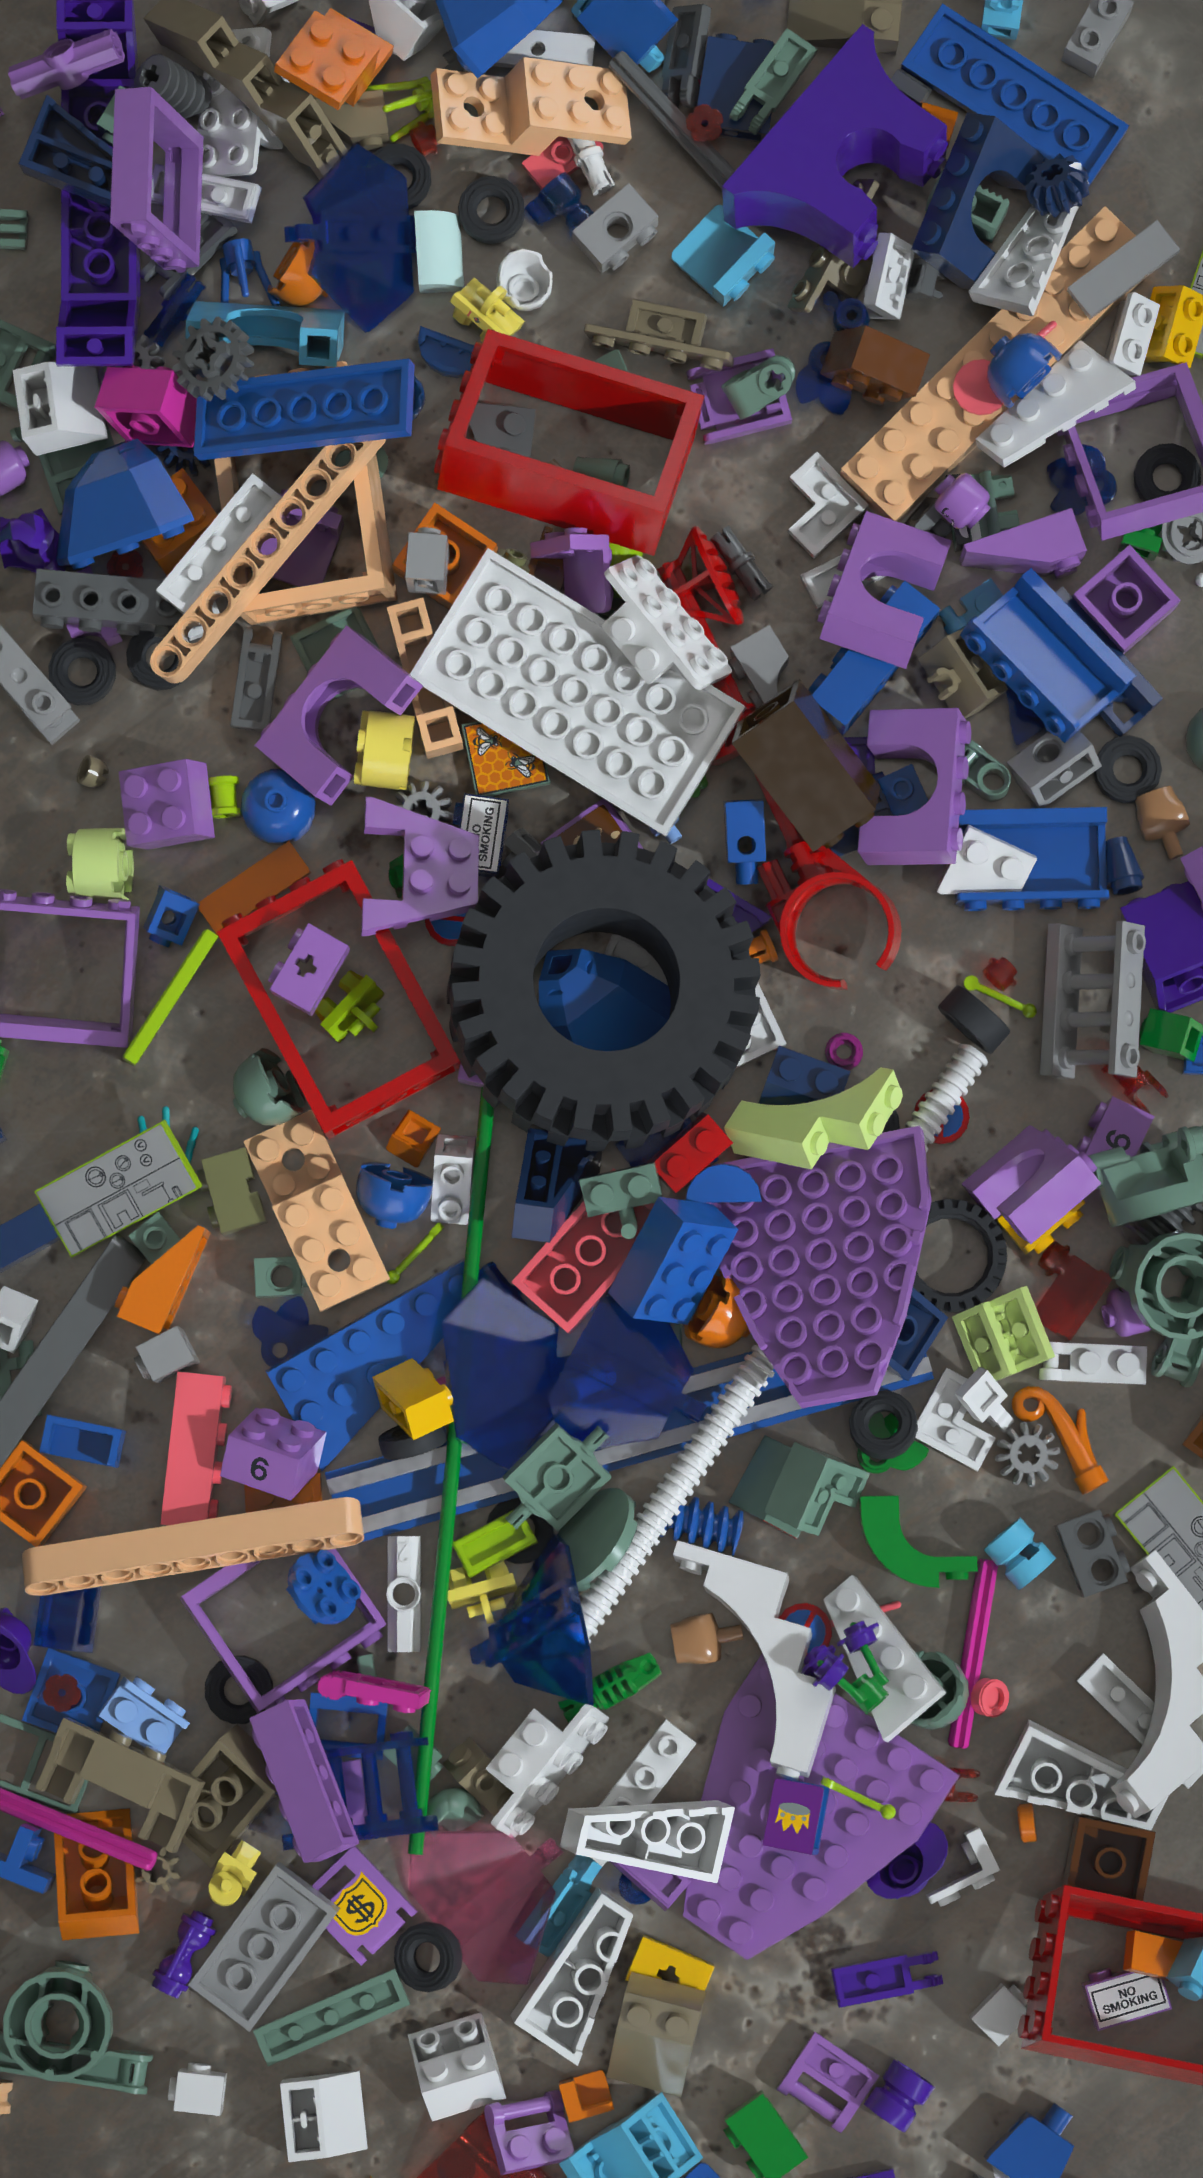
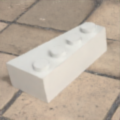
[994,1720,1168,1830]
[560,1800,735,1883]
[510,1887,633,2066]

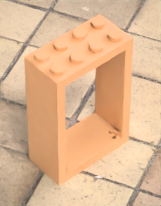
[214,361,398,625]

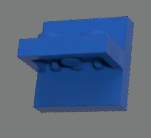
[0,1822,56,1894]

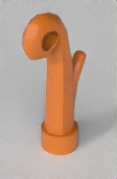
[1012,1386,1109,1495]

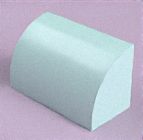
[414,210,464,294]

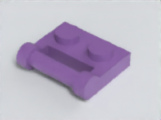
[776,2031,879,2133]
[484,2090,574,2175]

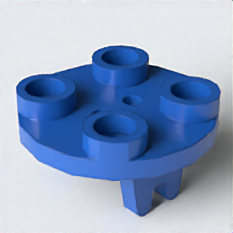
[286,1550,361,1625]

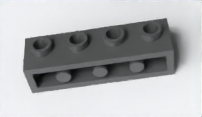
[32,569,183,638]

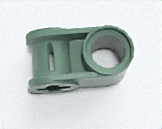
[721,355,796,420]
[962,740,1011,802]

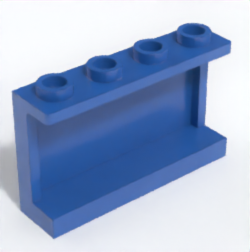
[960,568,1136,743]
[955,807,1109,911]

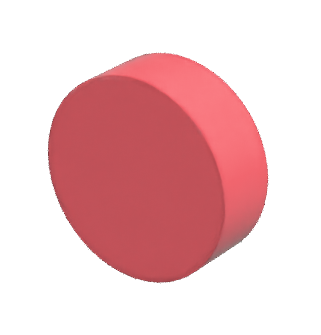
[971,1678,1009,1718]

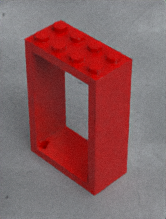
[434,329,705,556]
[217,859,461,1140]
[1018,1885,1203,2086]

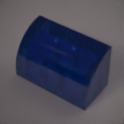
[33,1586,102,1653]

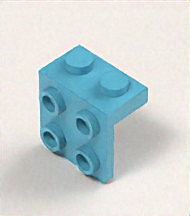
[671,205,775,307]

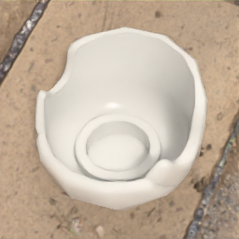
[496,248,553,311]

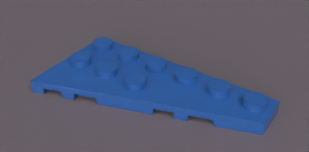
[265,1258,484,1471]

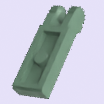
[729,28,818,135]

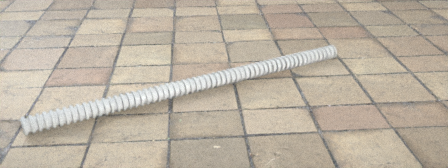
[561,1043,988,1646]

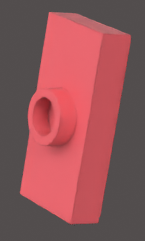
[522,136,603,194]

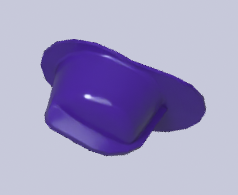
[0,1607,36,1694]
[866,1822,948,1899]

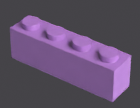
[249,1699,359,1863]

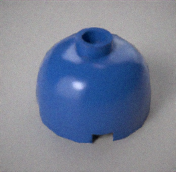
[987,333,1062,408]
[241,769,316,845]
[356,1162,433,1229]

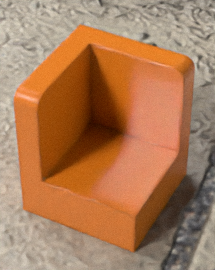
[559,2069,614,2123]

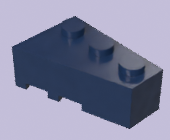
[18,95,113,208]
[512,1128,602,1243]

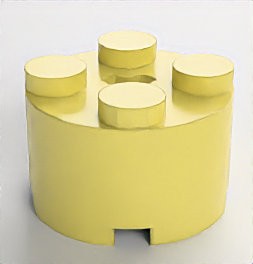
[354,710,415,790]

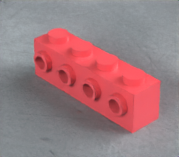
[160,1371,232,1525]

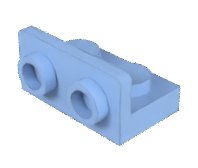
[97,1676,190,1753]

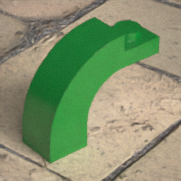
[859,1496,978,1588]

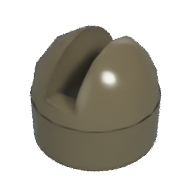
[77,755,109,788]

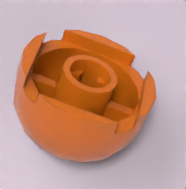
[268,228,338,306]
[684,1270,751,1348]

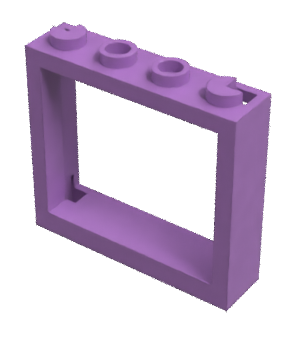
[110,87,204,273]
[1056,362,1203,541]
[0,889,140,1048]
[180,1549,387,1714]

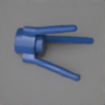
[219,238,281,306]

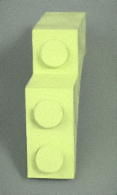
[724,1067,903,1169]

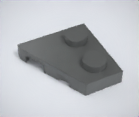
[470,403,536,458]

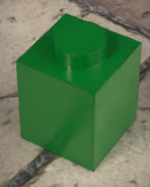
[1140,1008,1203,1062]

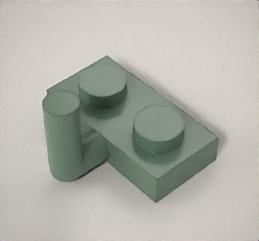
[579,1161,663,1239]

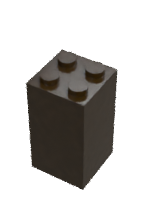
[732,679,880,852]

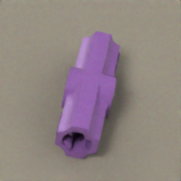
[8,29,125,100]

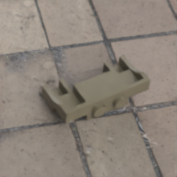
[35,1717,205,1853]

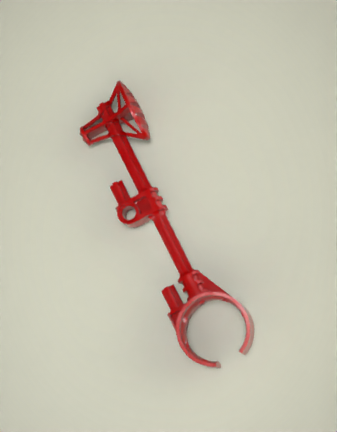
[657,526,902,990]

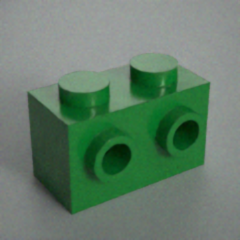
[723,2090,808,2178]

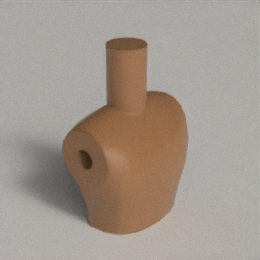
[1135,786,1190,860]
[670,1613,744,1664]

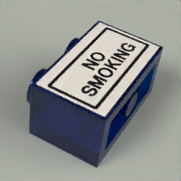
[453,793,510,879]

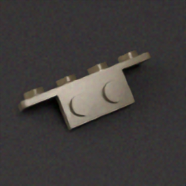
[788,179,887,313]
[584,299,734,371]

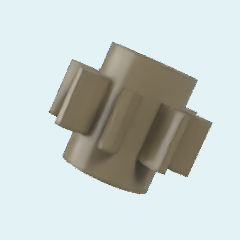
[135,1847,182,1894]

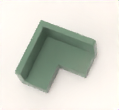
[764,1442,870,1536]

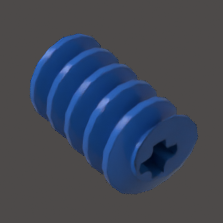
[660,1497,744,1557]

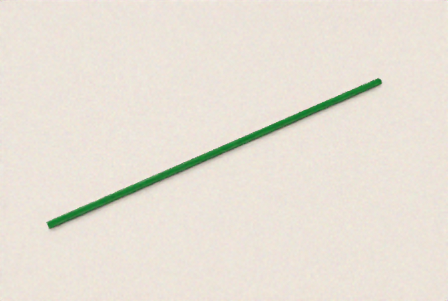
[408,1087,494,1855]

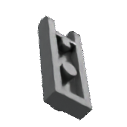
[140,213,238,299]
[230,627,283,732]

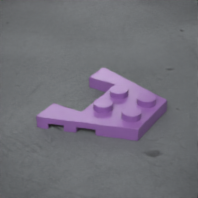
[361,796,479,936]

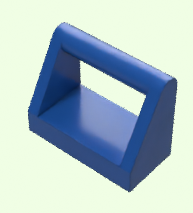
[309,1691,389,1761]

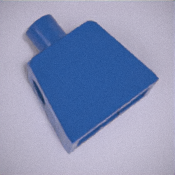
[723,799,766,885]
[984,2103,1074,2178]

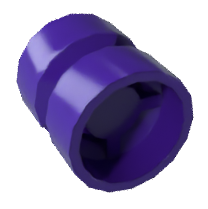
[864,2059,935,2133]

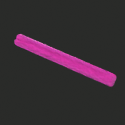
[948,1559,998,1749]
[0,1788,158,1871]

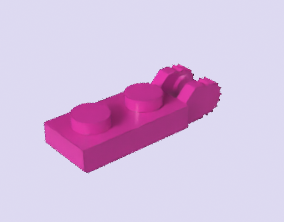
[316,1670,431,1713]

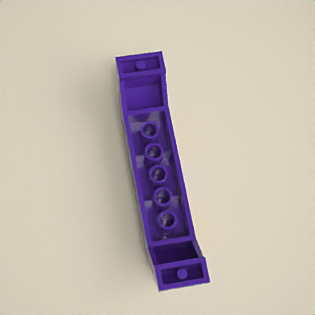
[56,0,140,367]

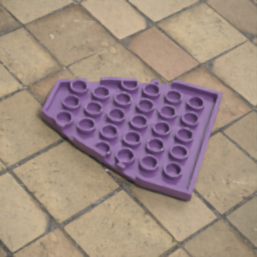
[708,1126,932,1408]
[683,1654,960,1960]

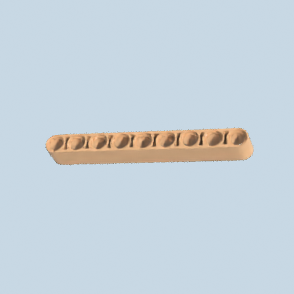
[150,439,386,683]
[22,1497,364,1596]

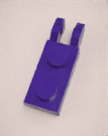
[831,1951,944,2008]

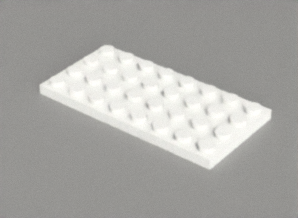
[410,548,746,837]

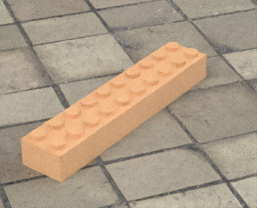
[840,206,1144,522]

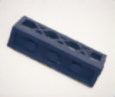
[1055,586,1163,737]

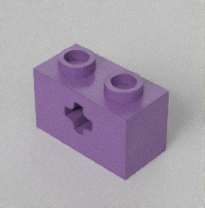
[268,923,350,1016]

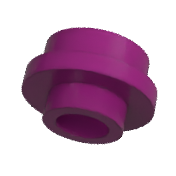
[825,1033,863,1070]

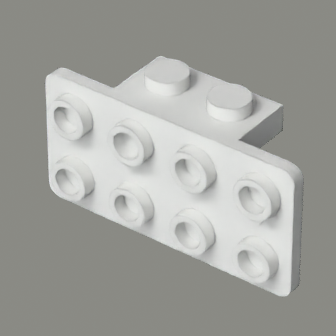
[197,27,290,177]
[601,555,732,690]
[486,1703,609,1838]

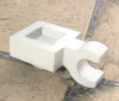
[954,1367,1015,1433]

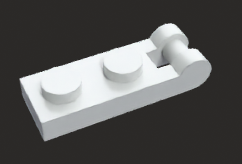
[1039,1342,1147,1385]

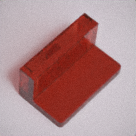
[1036,1255,1113,1342]

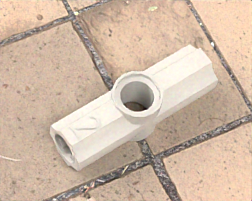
[386,1536,422,1652]

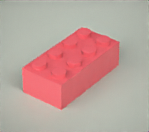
[511,1168,654,1334]

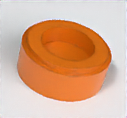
[1017,1803,1037,1843]

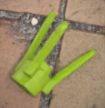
[365,76,434,142]

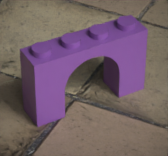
[817,511,952,669]
[254,625,423,806]
[858,708,971,865]
[962,1125,1101,1244]

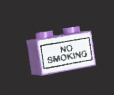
[1081,1968,1172,2031]

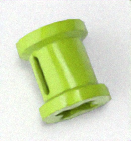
[208,776,242,819]

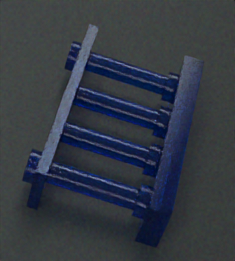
[282,1731,439,1851]

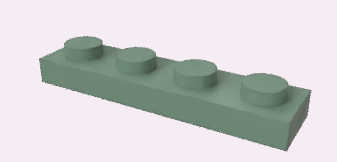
[253,1968,411,2066]

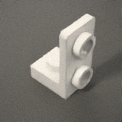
[431,1134,476,1225]
[926,1826,1000,1907]

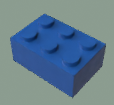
[608,1197,739,1325]

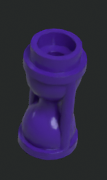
[151,1910,217,1998]

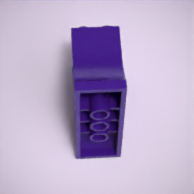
[722,24,948,268]

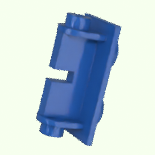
[878,764,929,816]

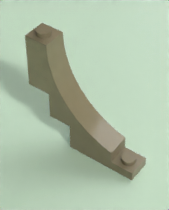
[143,0,360,195]

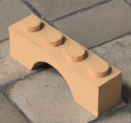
[387,598,463,759]

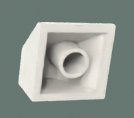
[369,0,444,61]

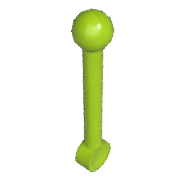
[964,975,1037,1018]
[386,1222,444,1285]
[820,1776,896,1820]

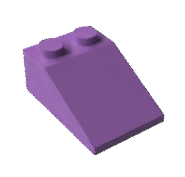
[959,508,1087,579]

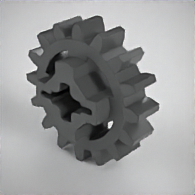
[172,317,254,402]

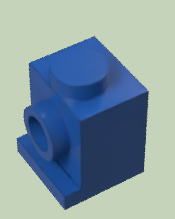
[143,885,200,947]

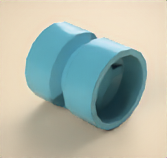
[983,1517,1056,1590]

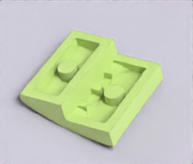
[952,1286,1055,1381]

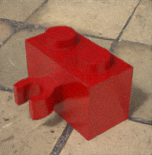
[646,1112,733,1193]

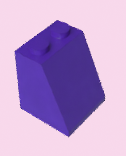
[1120,881,1203,1013]

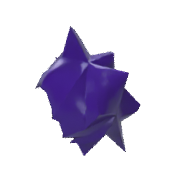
[0,508,88,572]

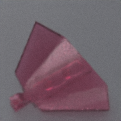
[409,1831,564,1985]

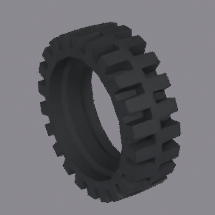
[913,1199,1007,1312]

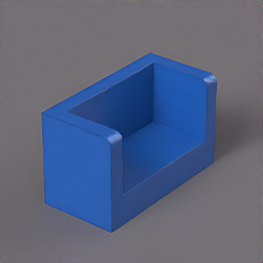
[39,1415,126,1468]

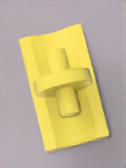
[450,278,525,343]
[448,1561,518,1624]
[208,1840,261,1906]

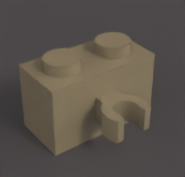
[918,628,1008,718]

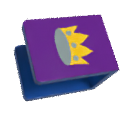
[763,1778,830,1855]

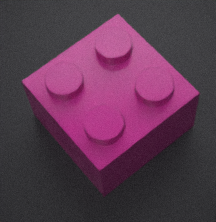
[94,365,197,447]

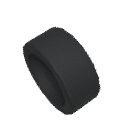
[938,985,1010,1054]

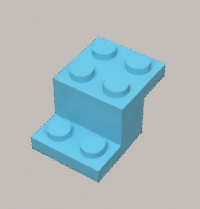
[559,2092,703,2178]

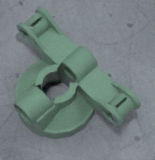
[1087,1126,1203,1227]
[1109,1231,1203,1388]
[0,1960,153,2094]

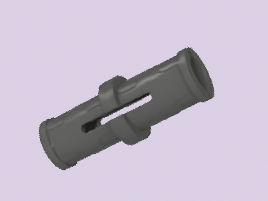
[710,526,773,601]

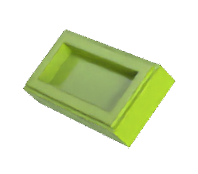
[453,1511,538,1578]

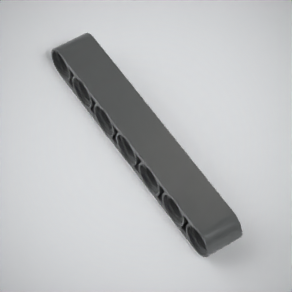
[0,1233,146,1467]

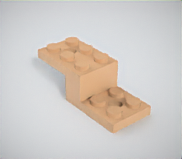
[430,57,632,156]
[243,1109,390,1312]

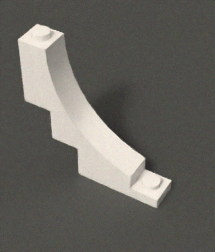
[673,1540,836,1781]
[1111,1550,1203,1819]

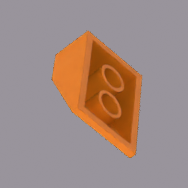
[115,1225,211,1335]
[54,1808,139,1941]

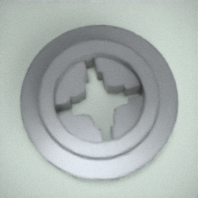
[1158,512,1203,565]

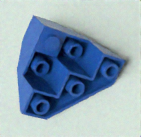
[435,0,563,79]
[56,438,194,570]
[539,948,671,1051]

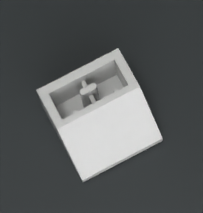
[13,361,108,456]
[408,2012,506,2122]
[280,2070,368,2162]

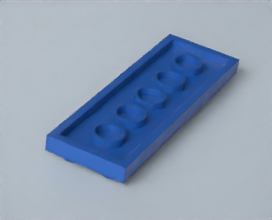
[901,3,1130,187]
[194,358,415,460]

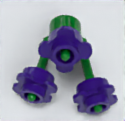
[801,1621,889,1714]

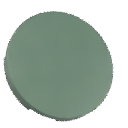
[547,1488,638,1593]

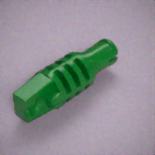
[558,1653,662,1723]

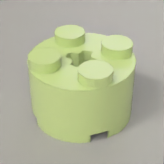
[66,828,134,904]

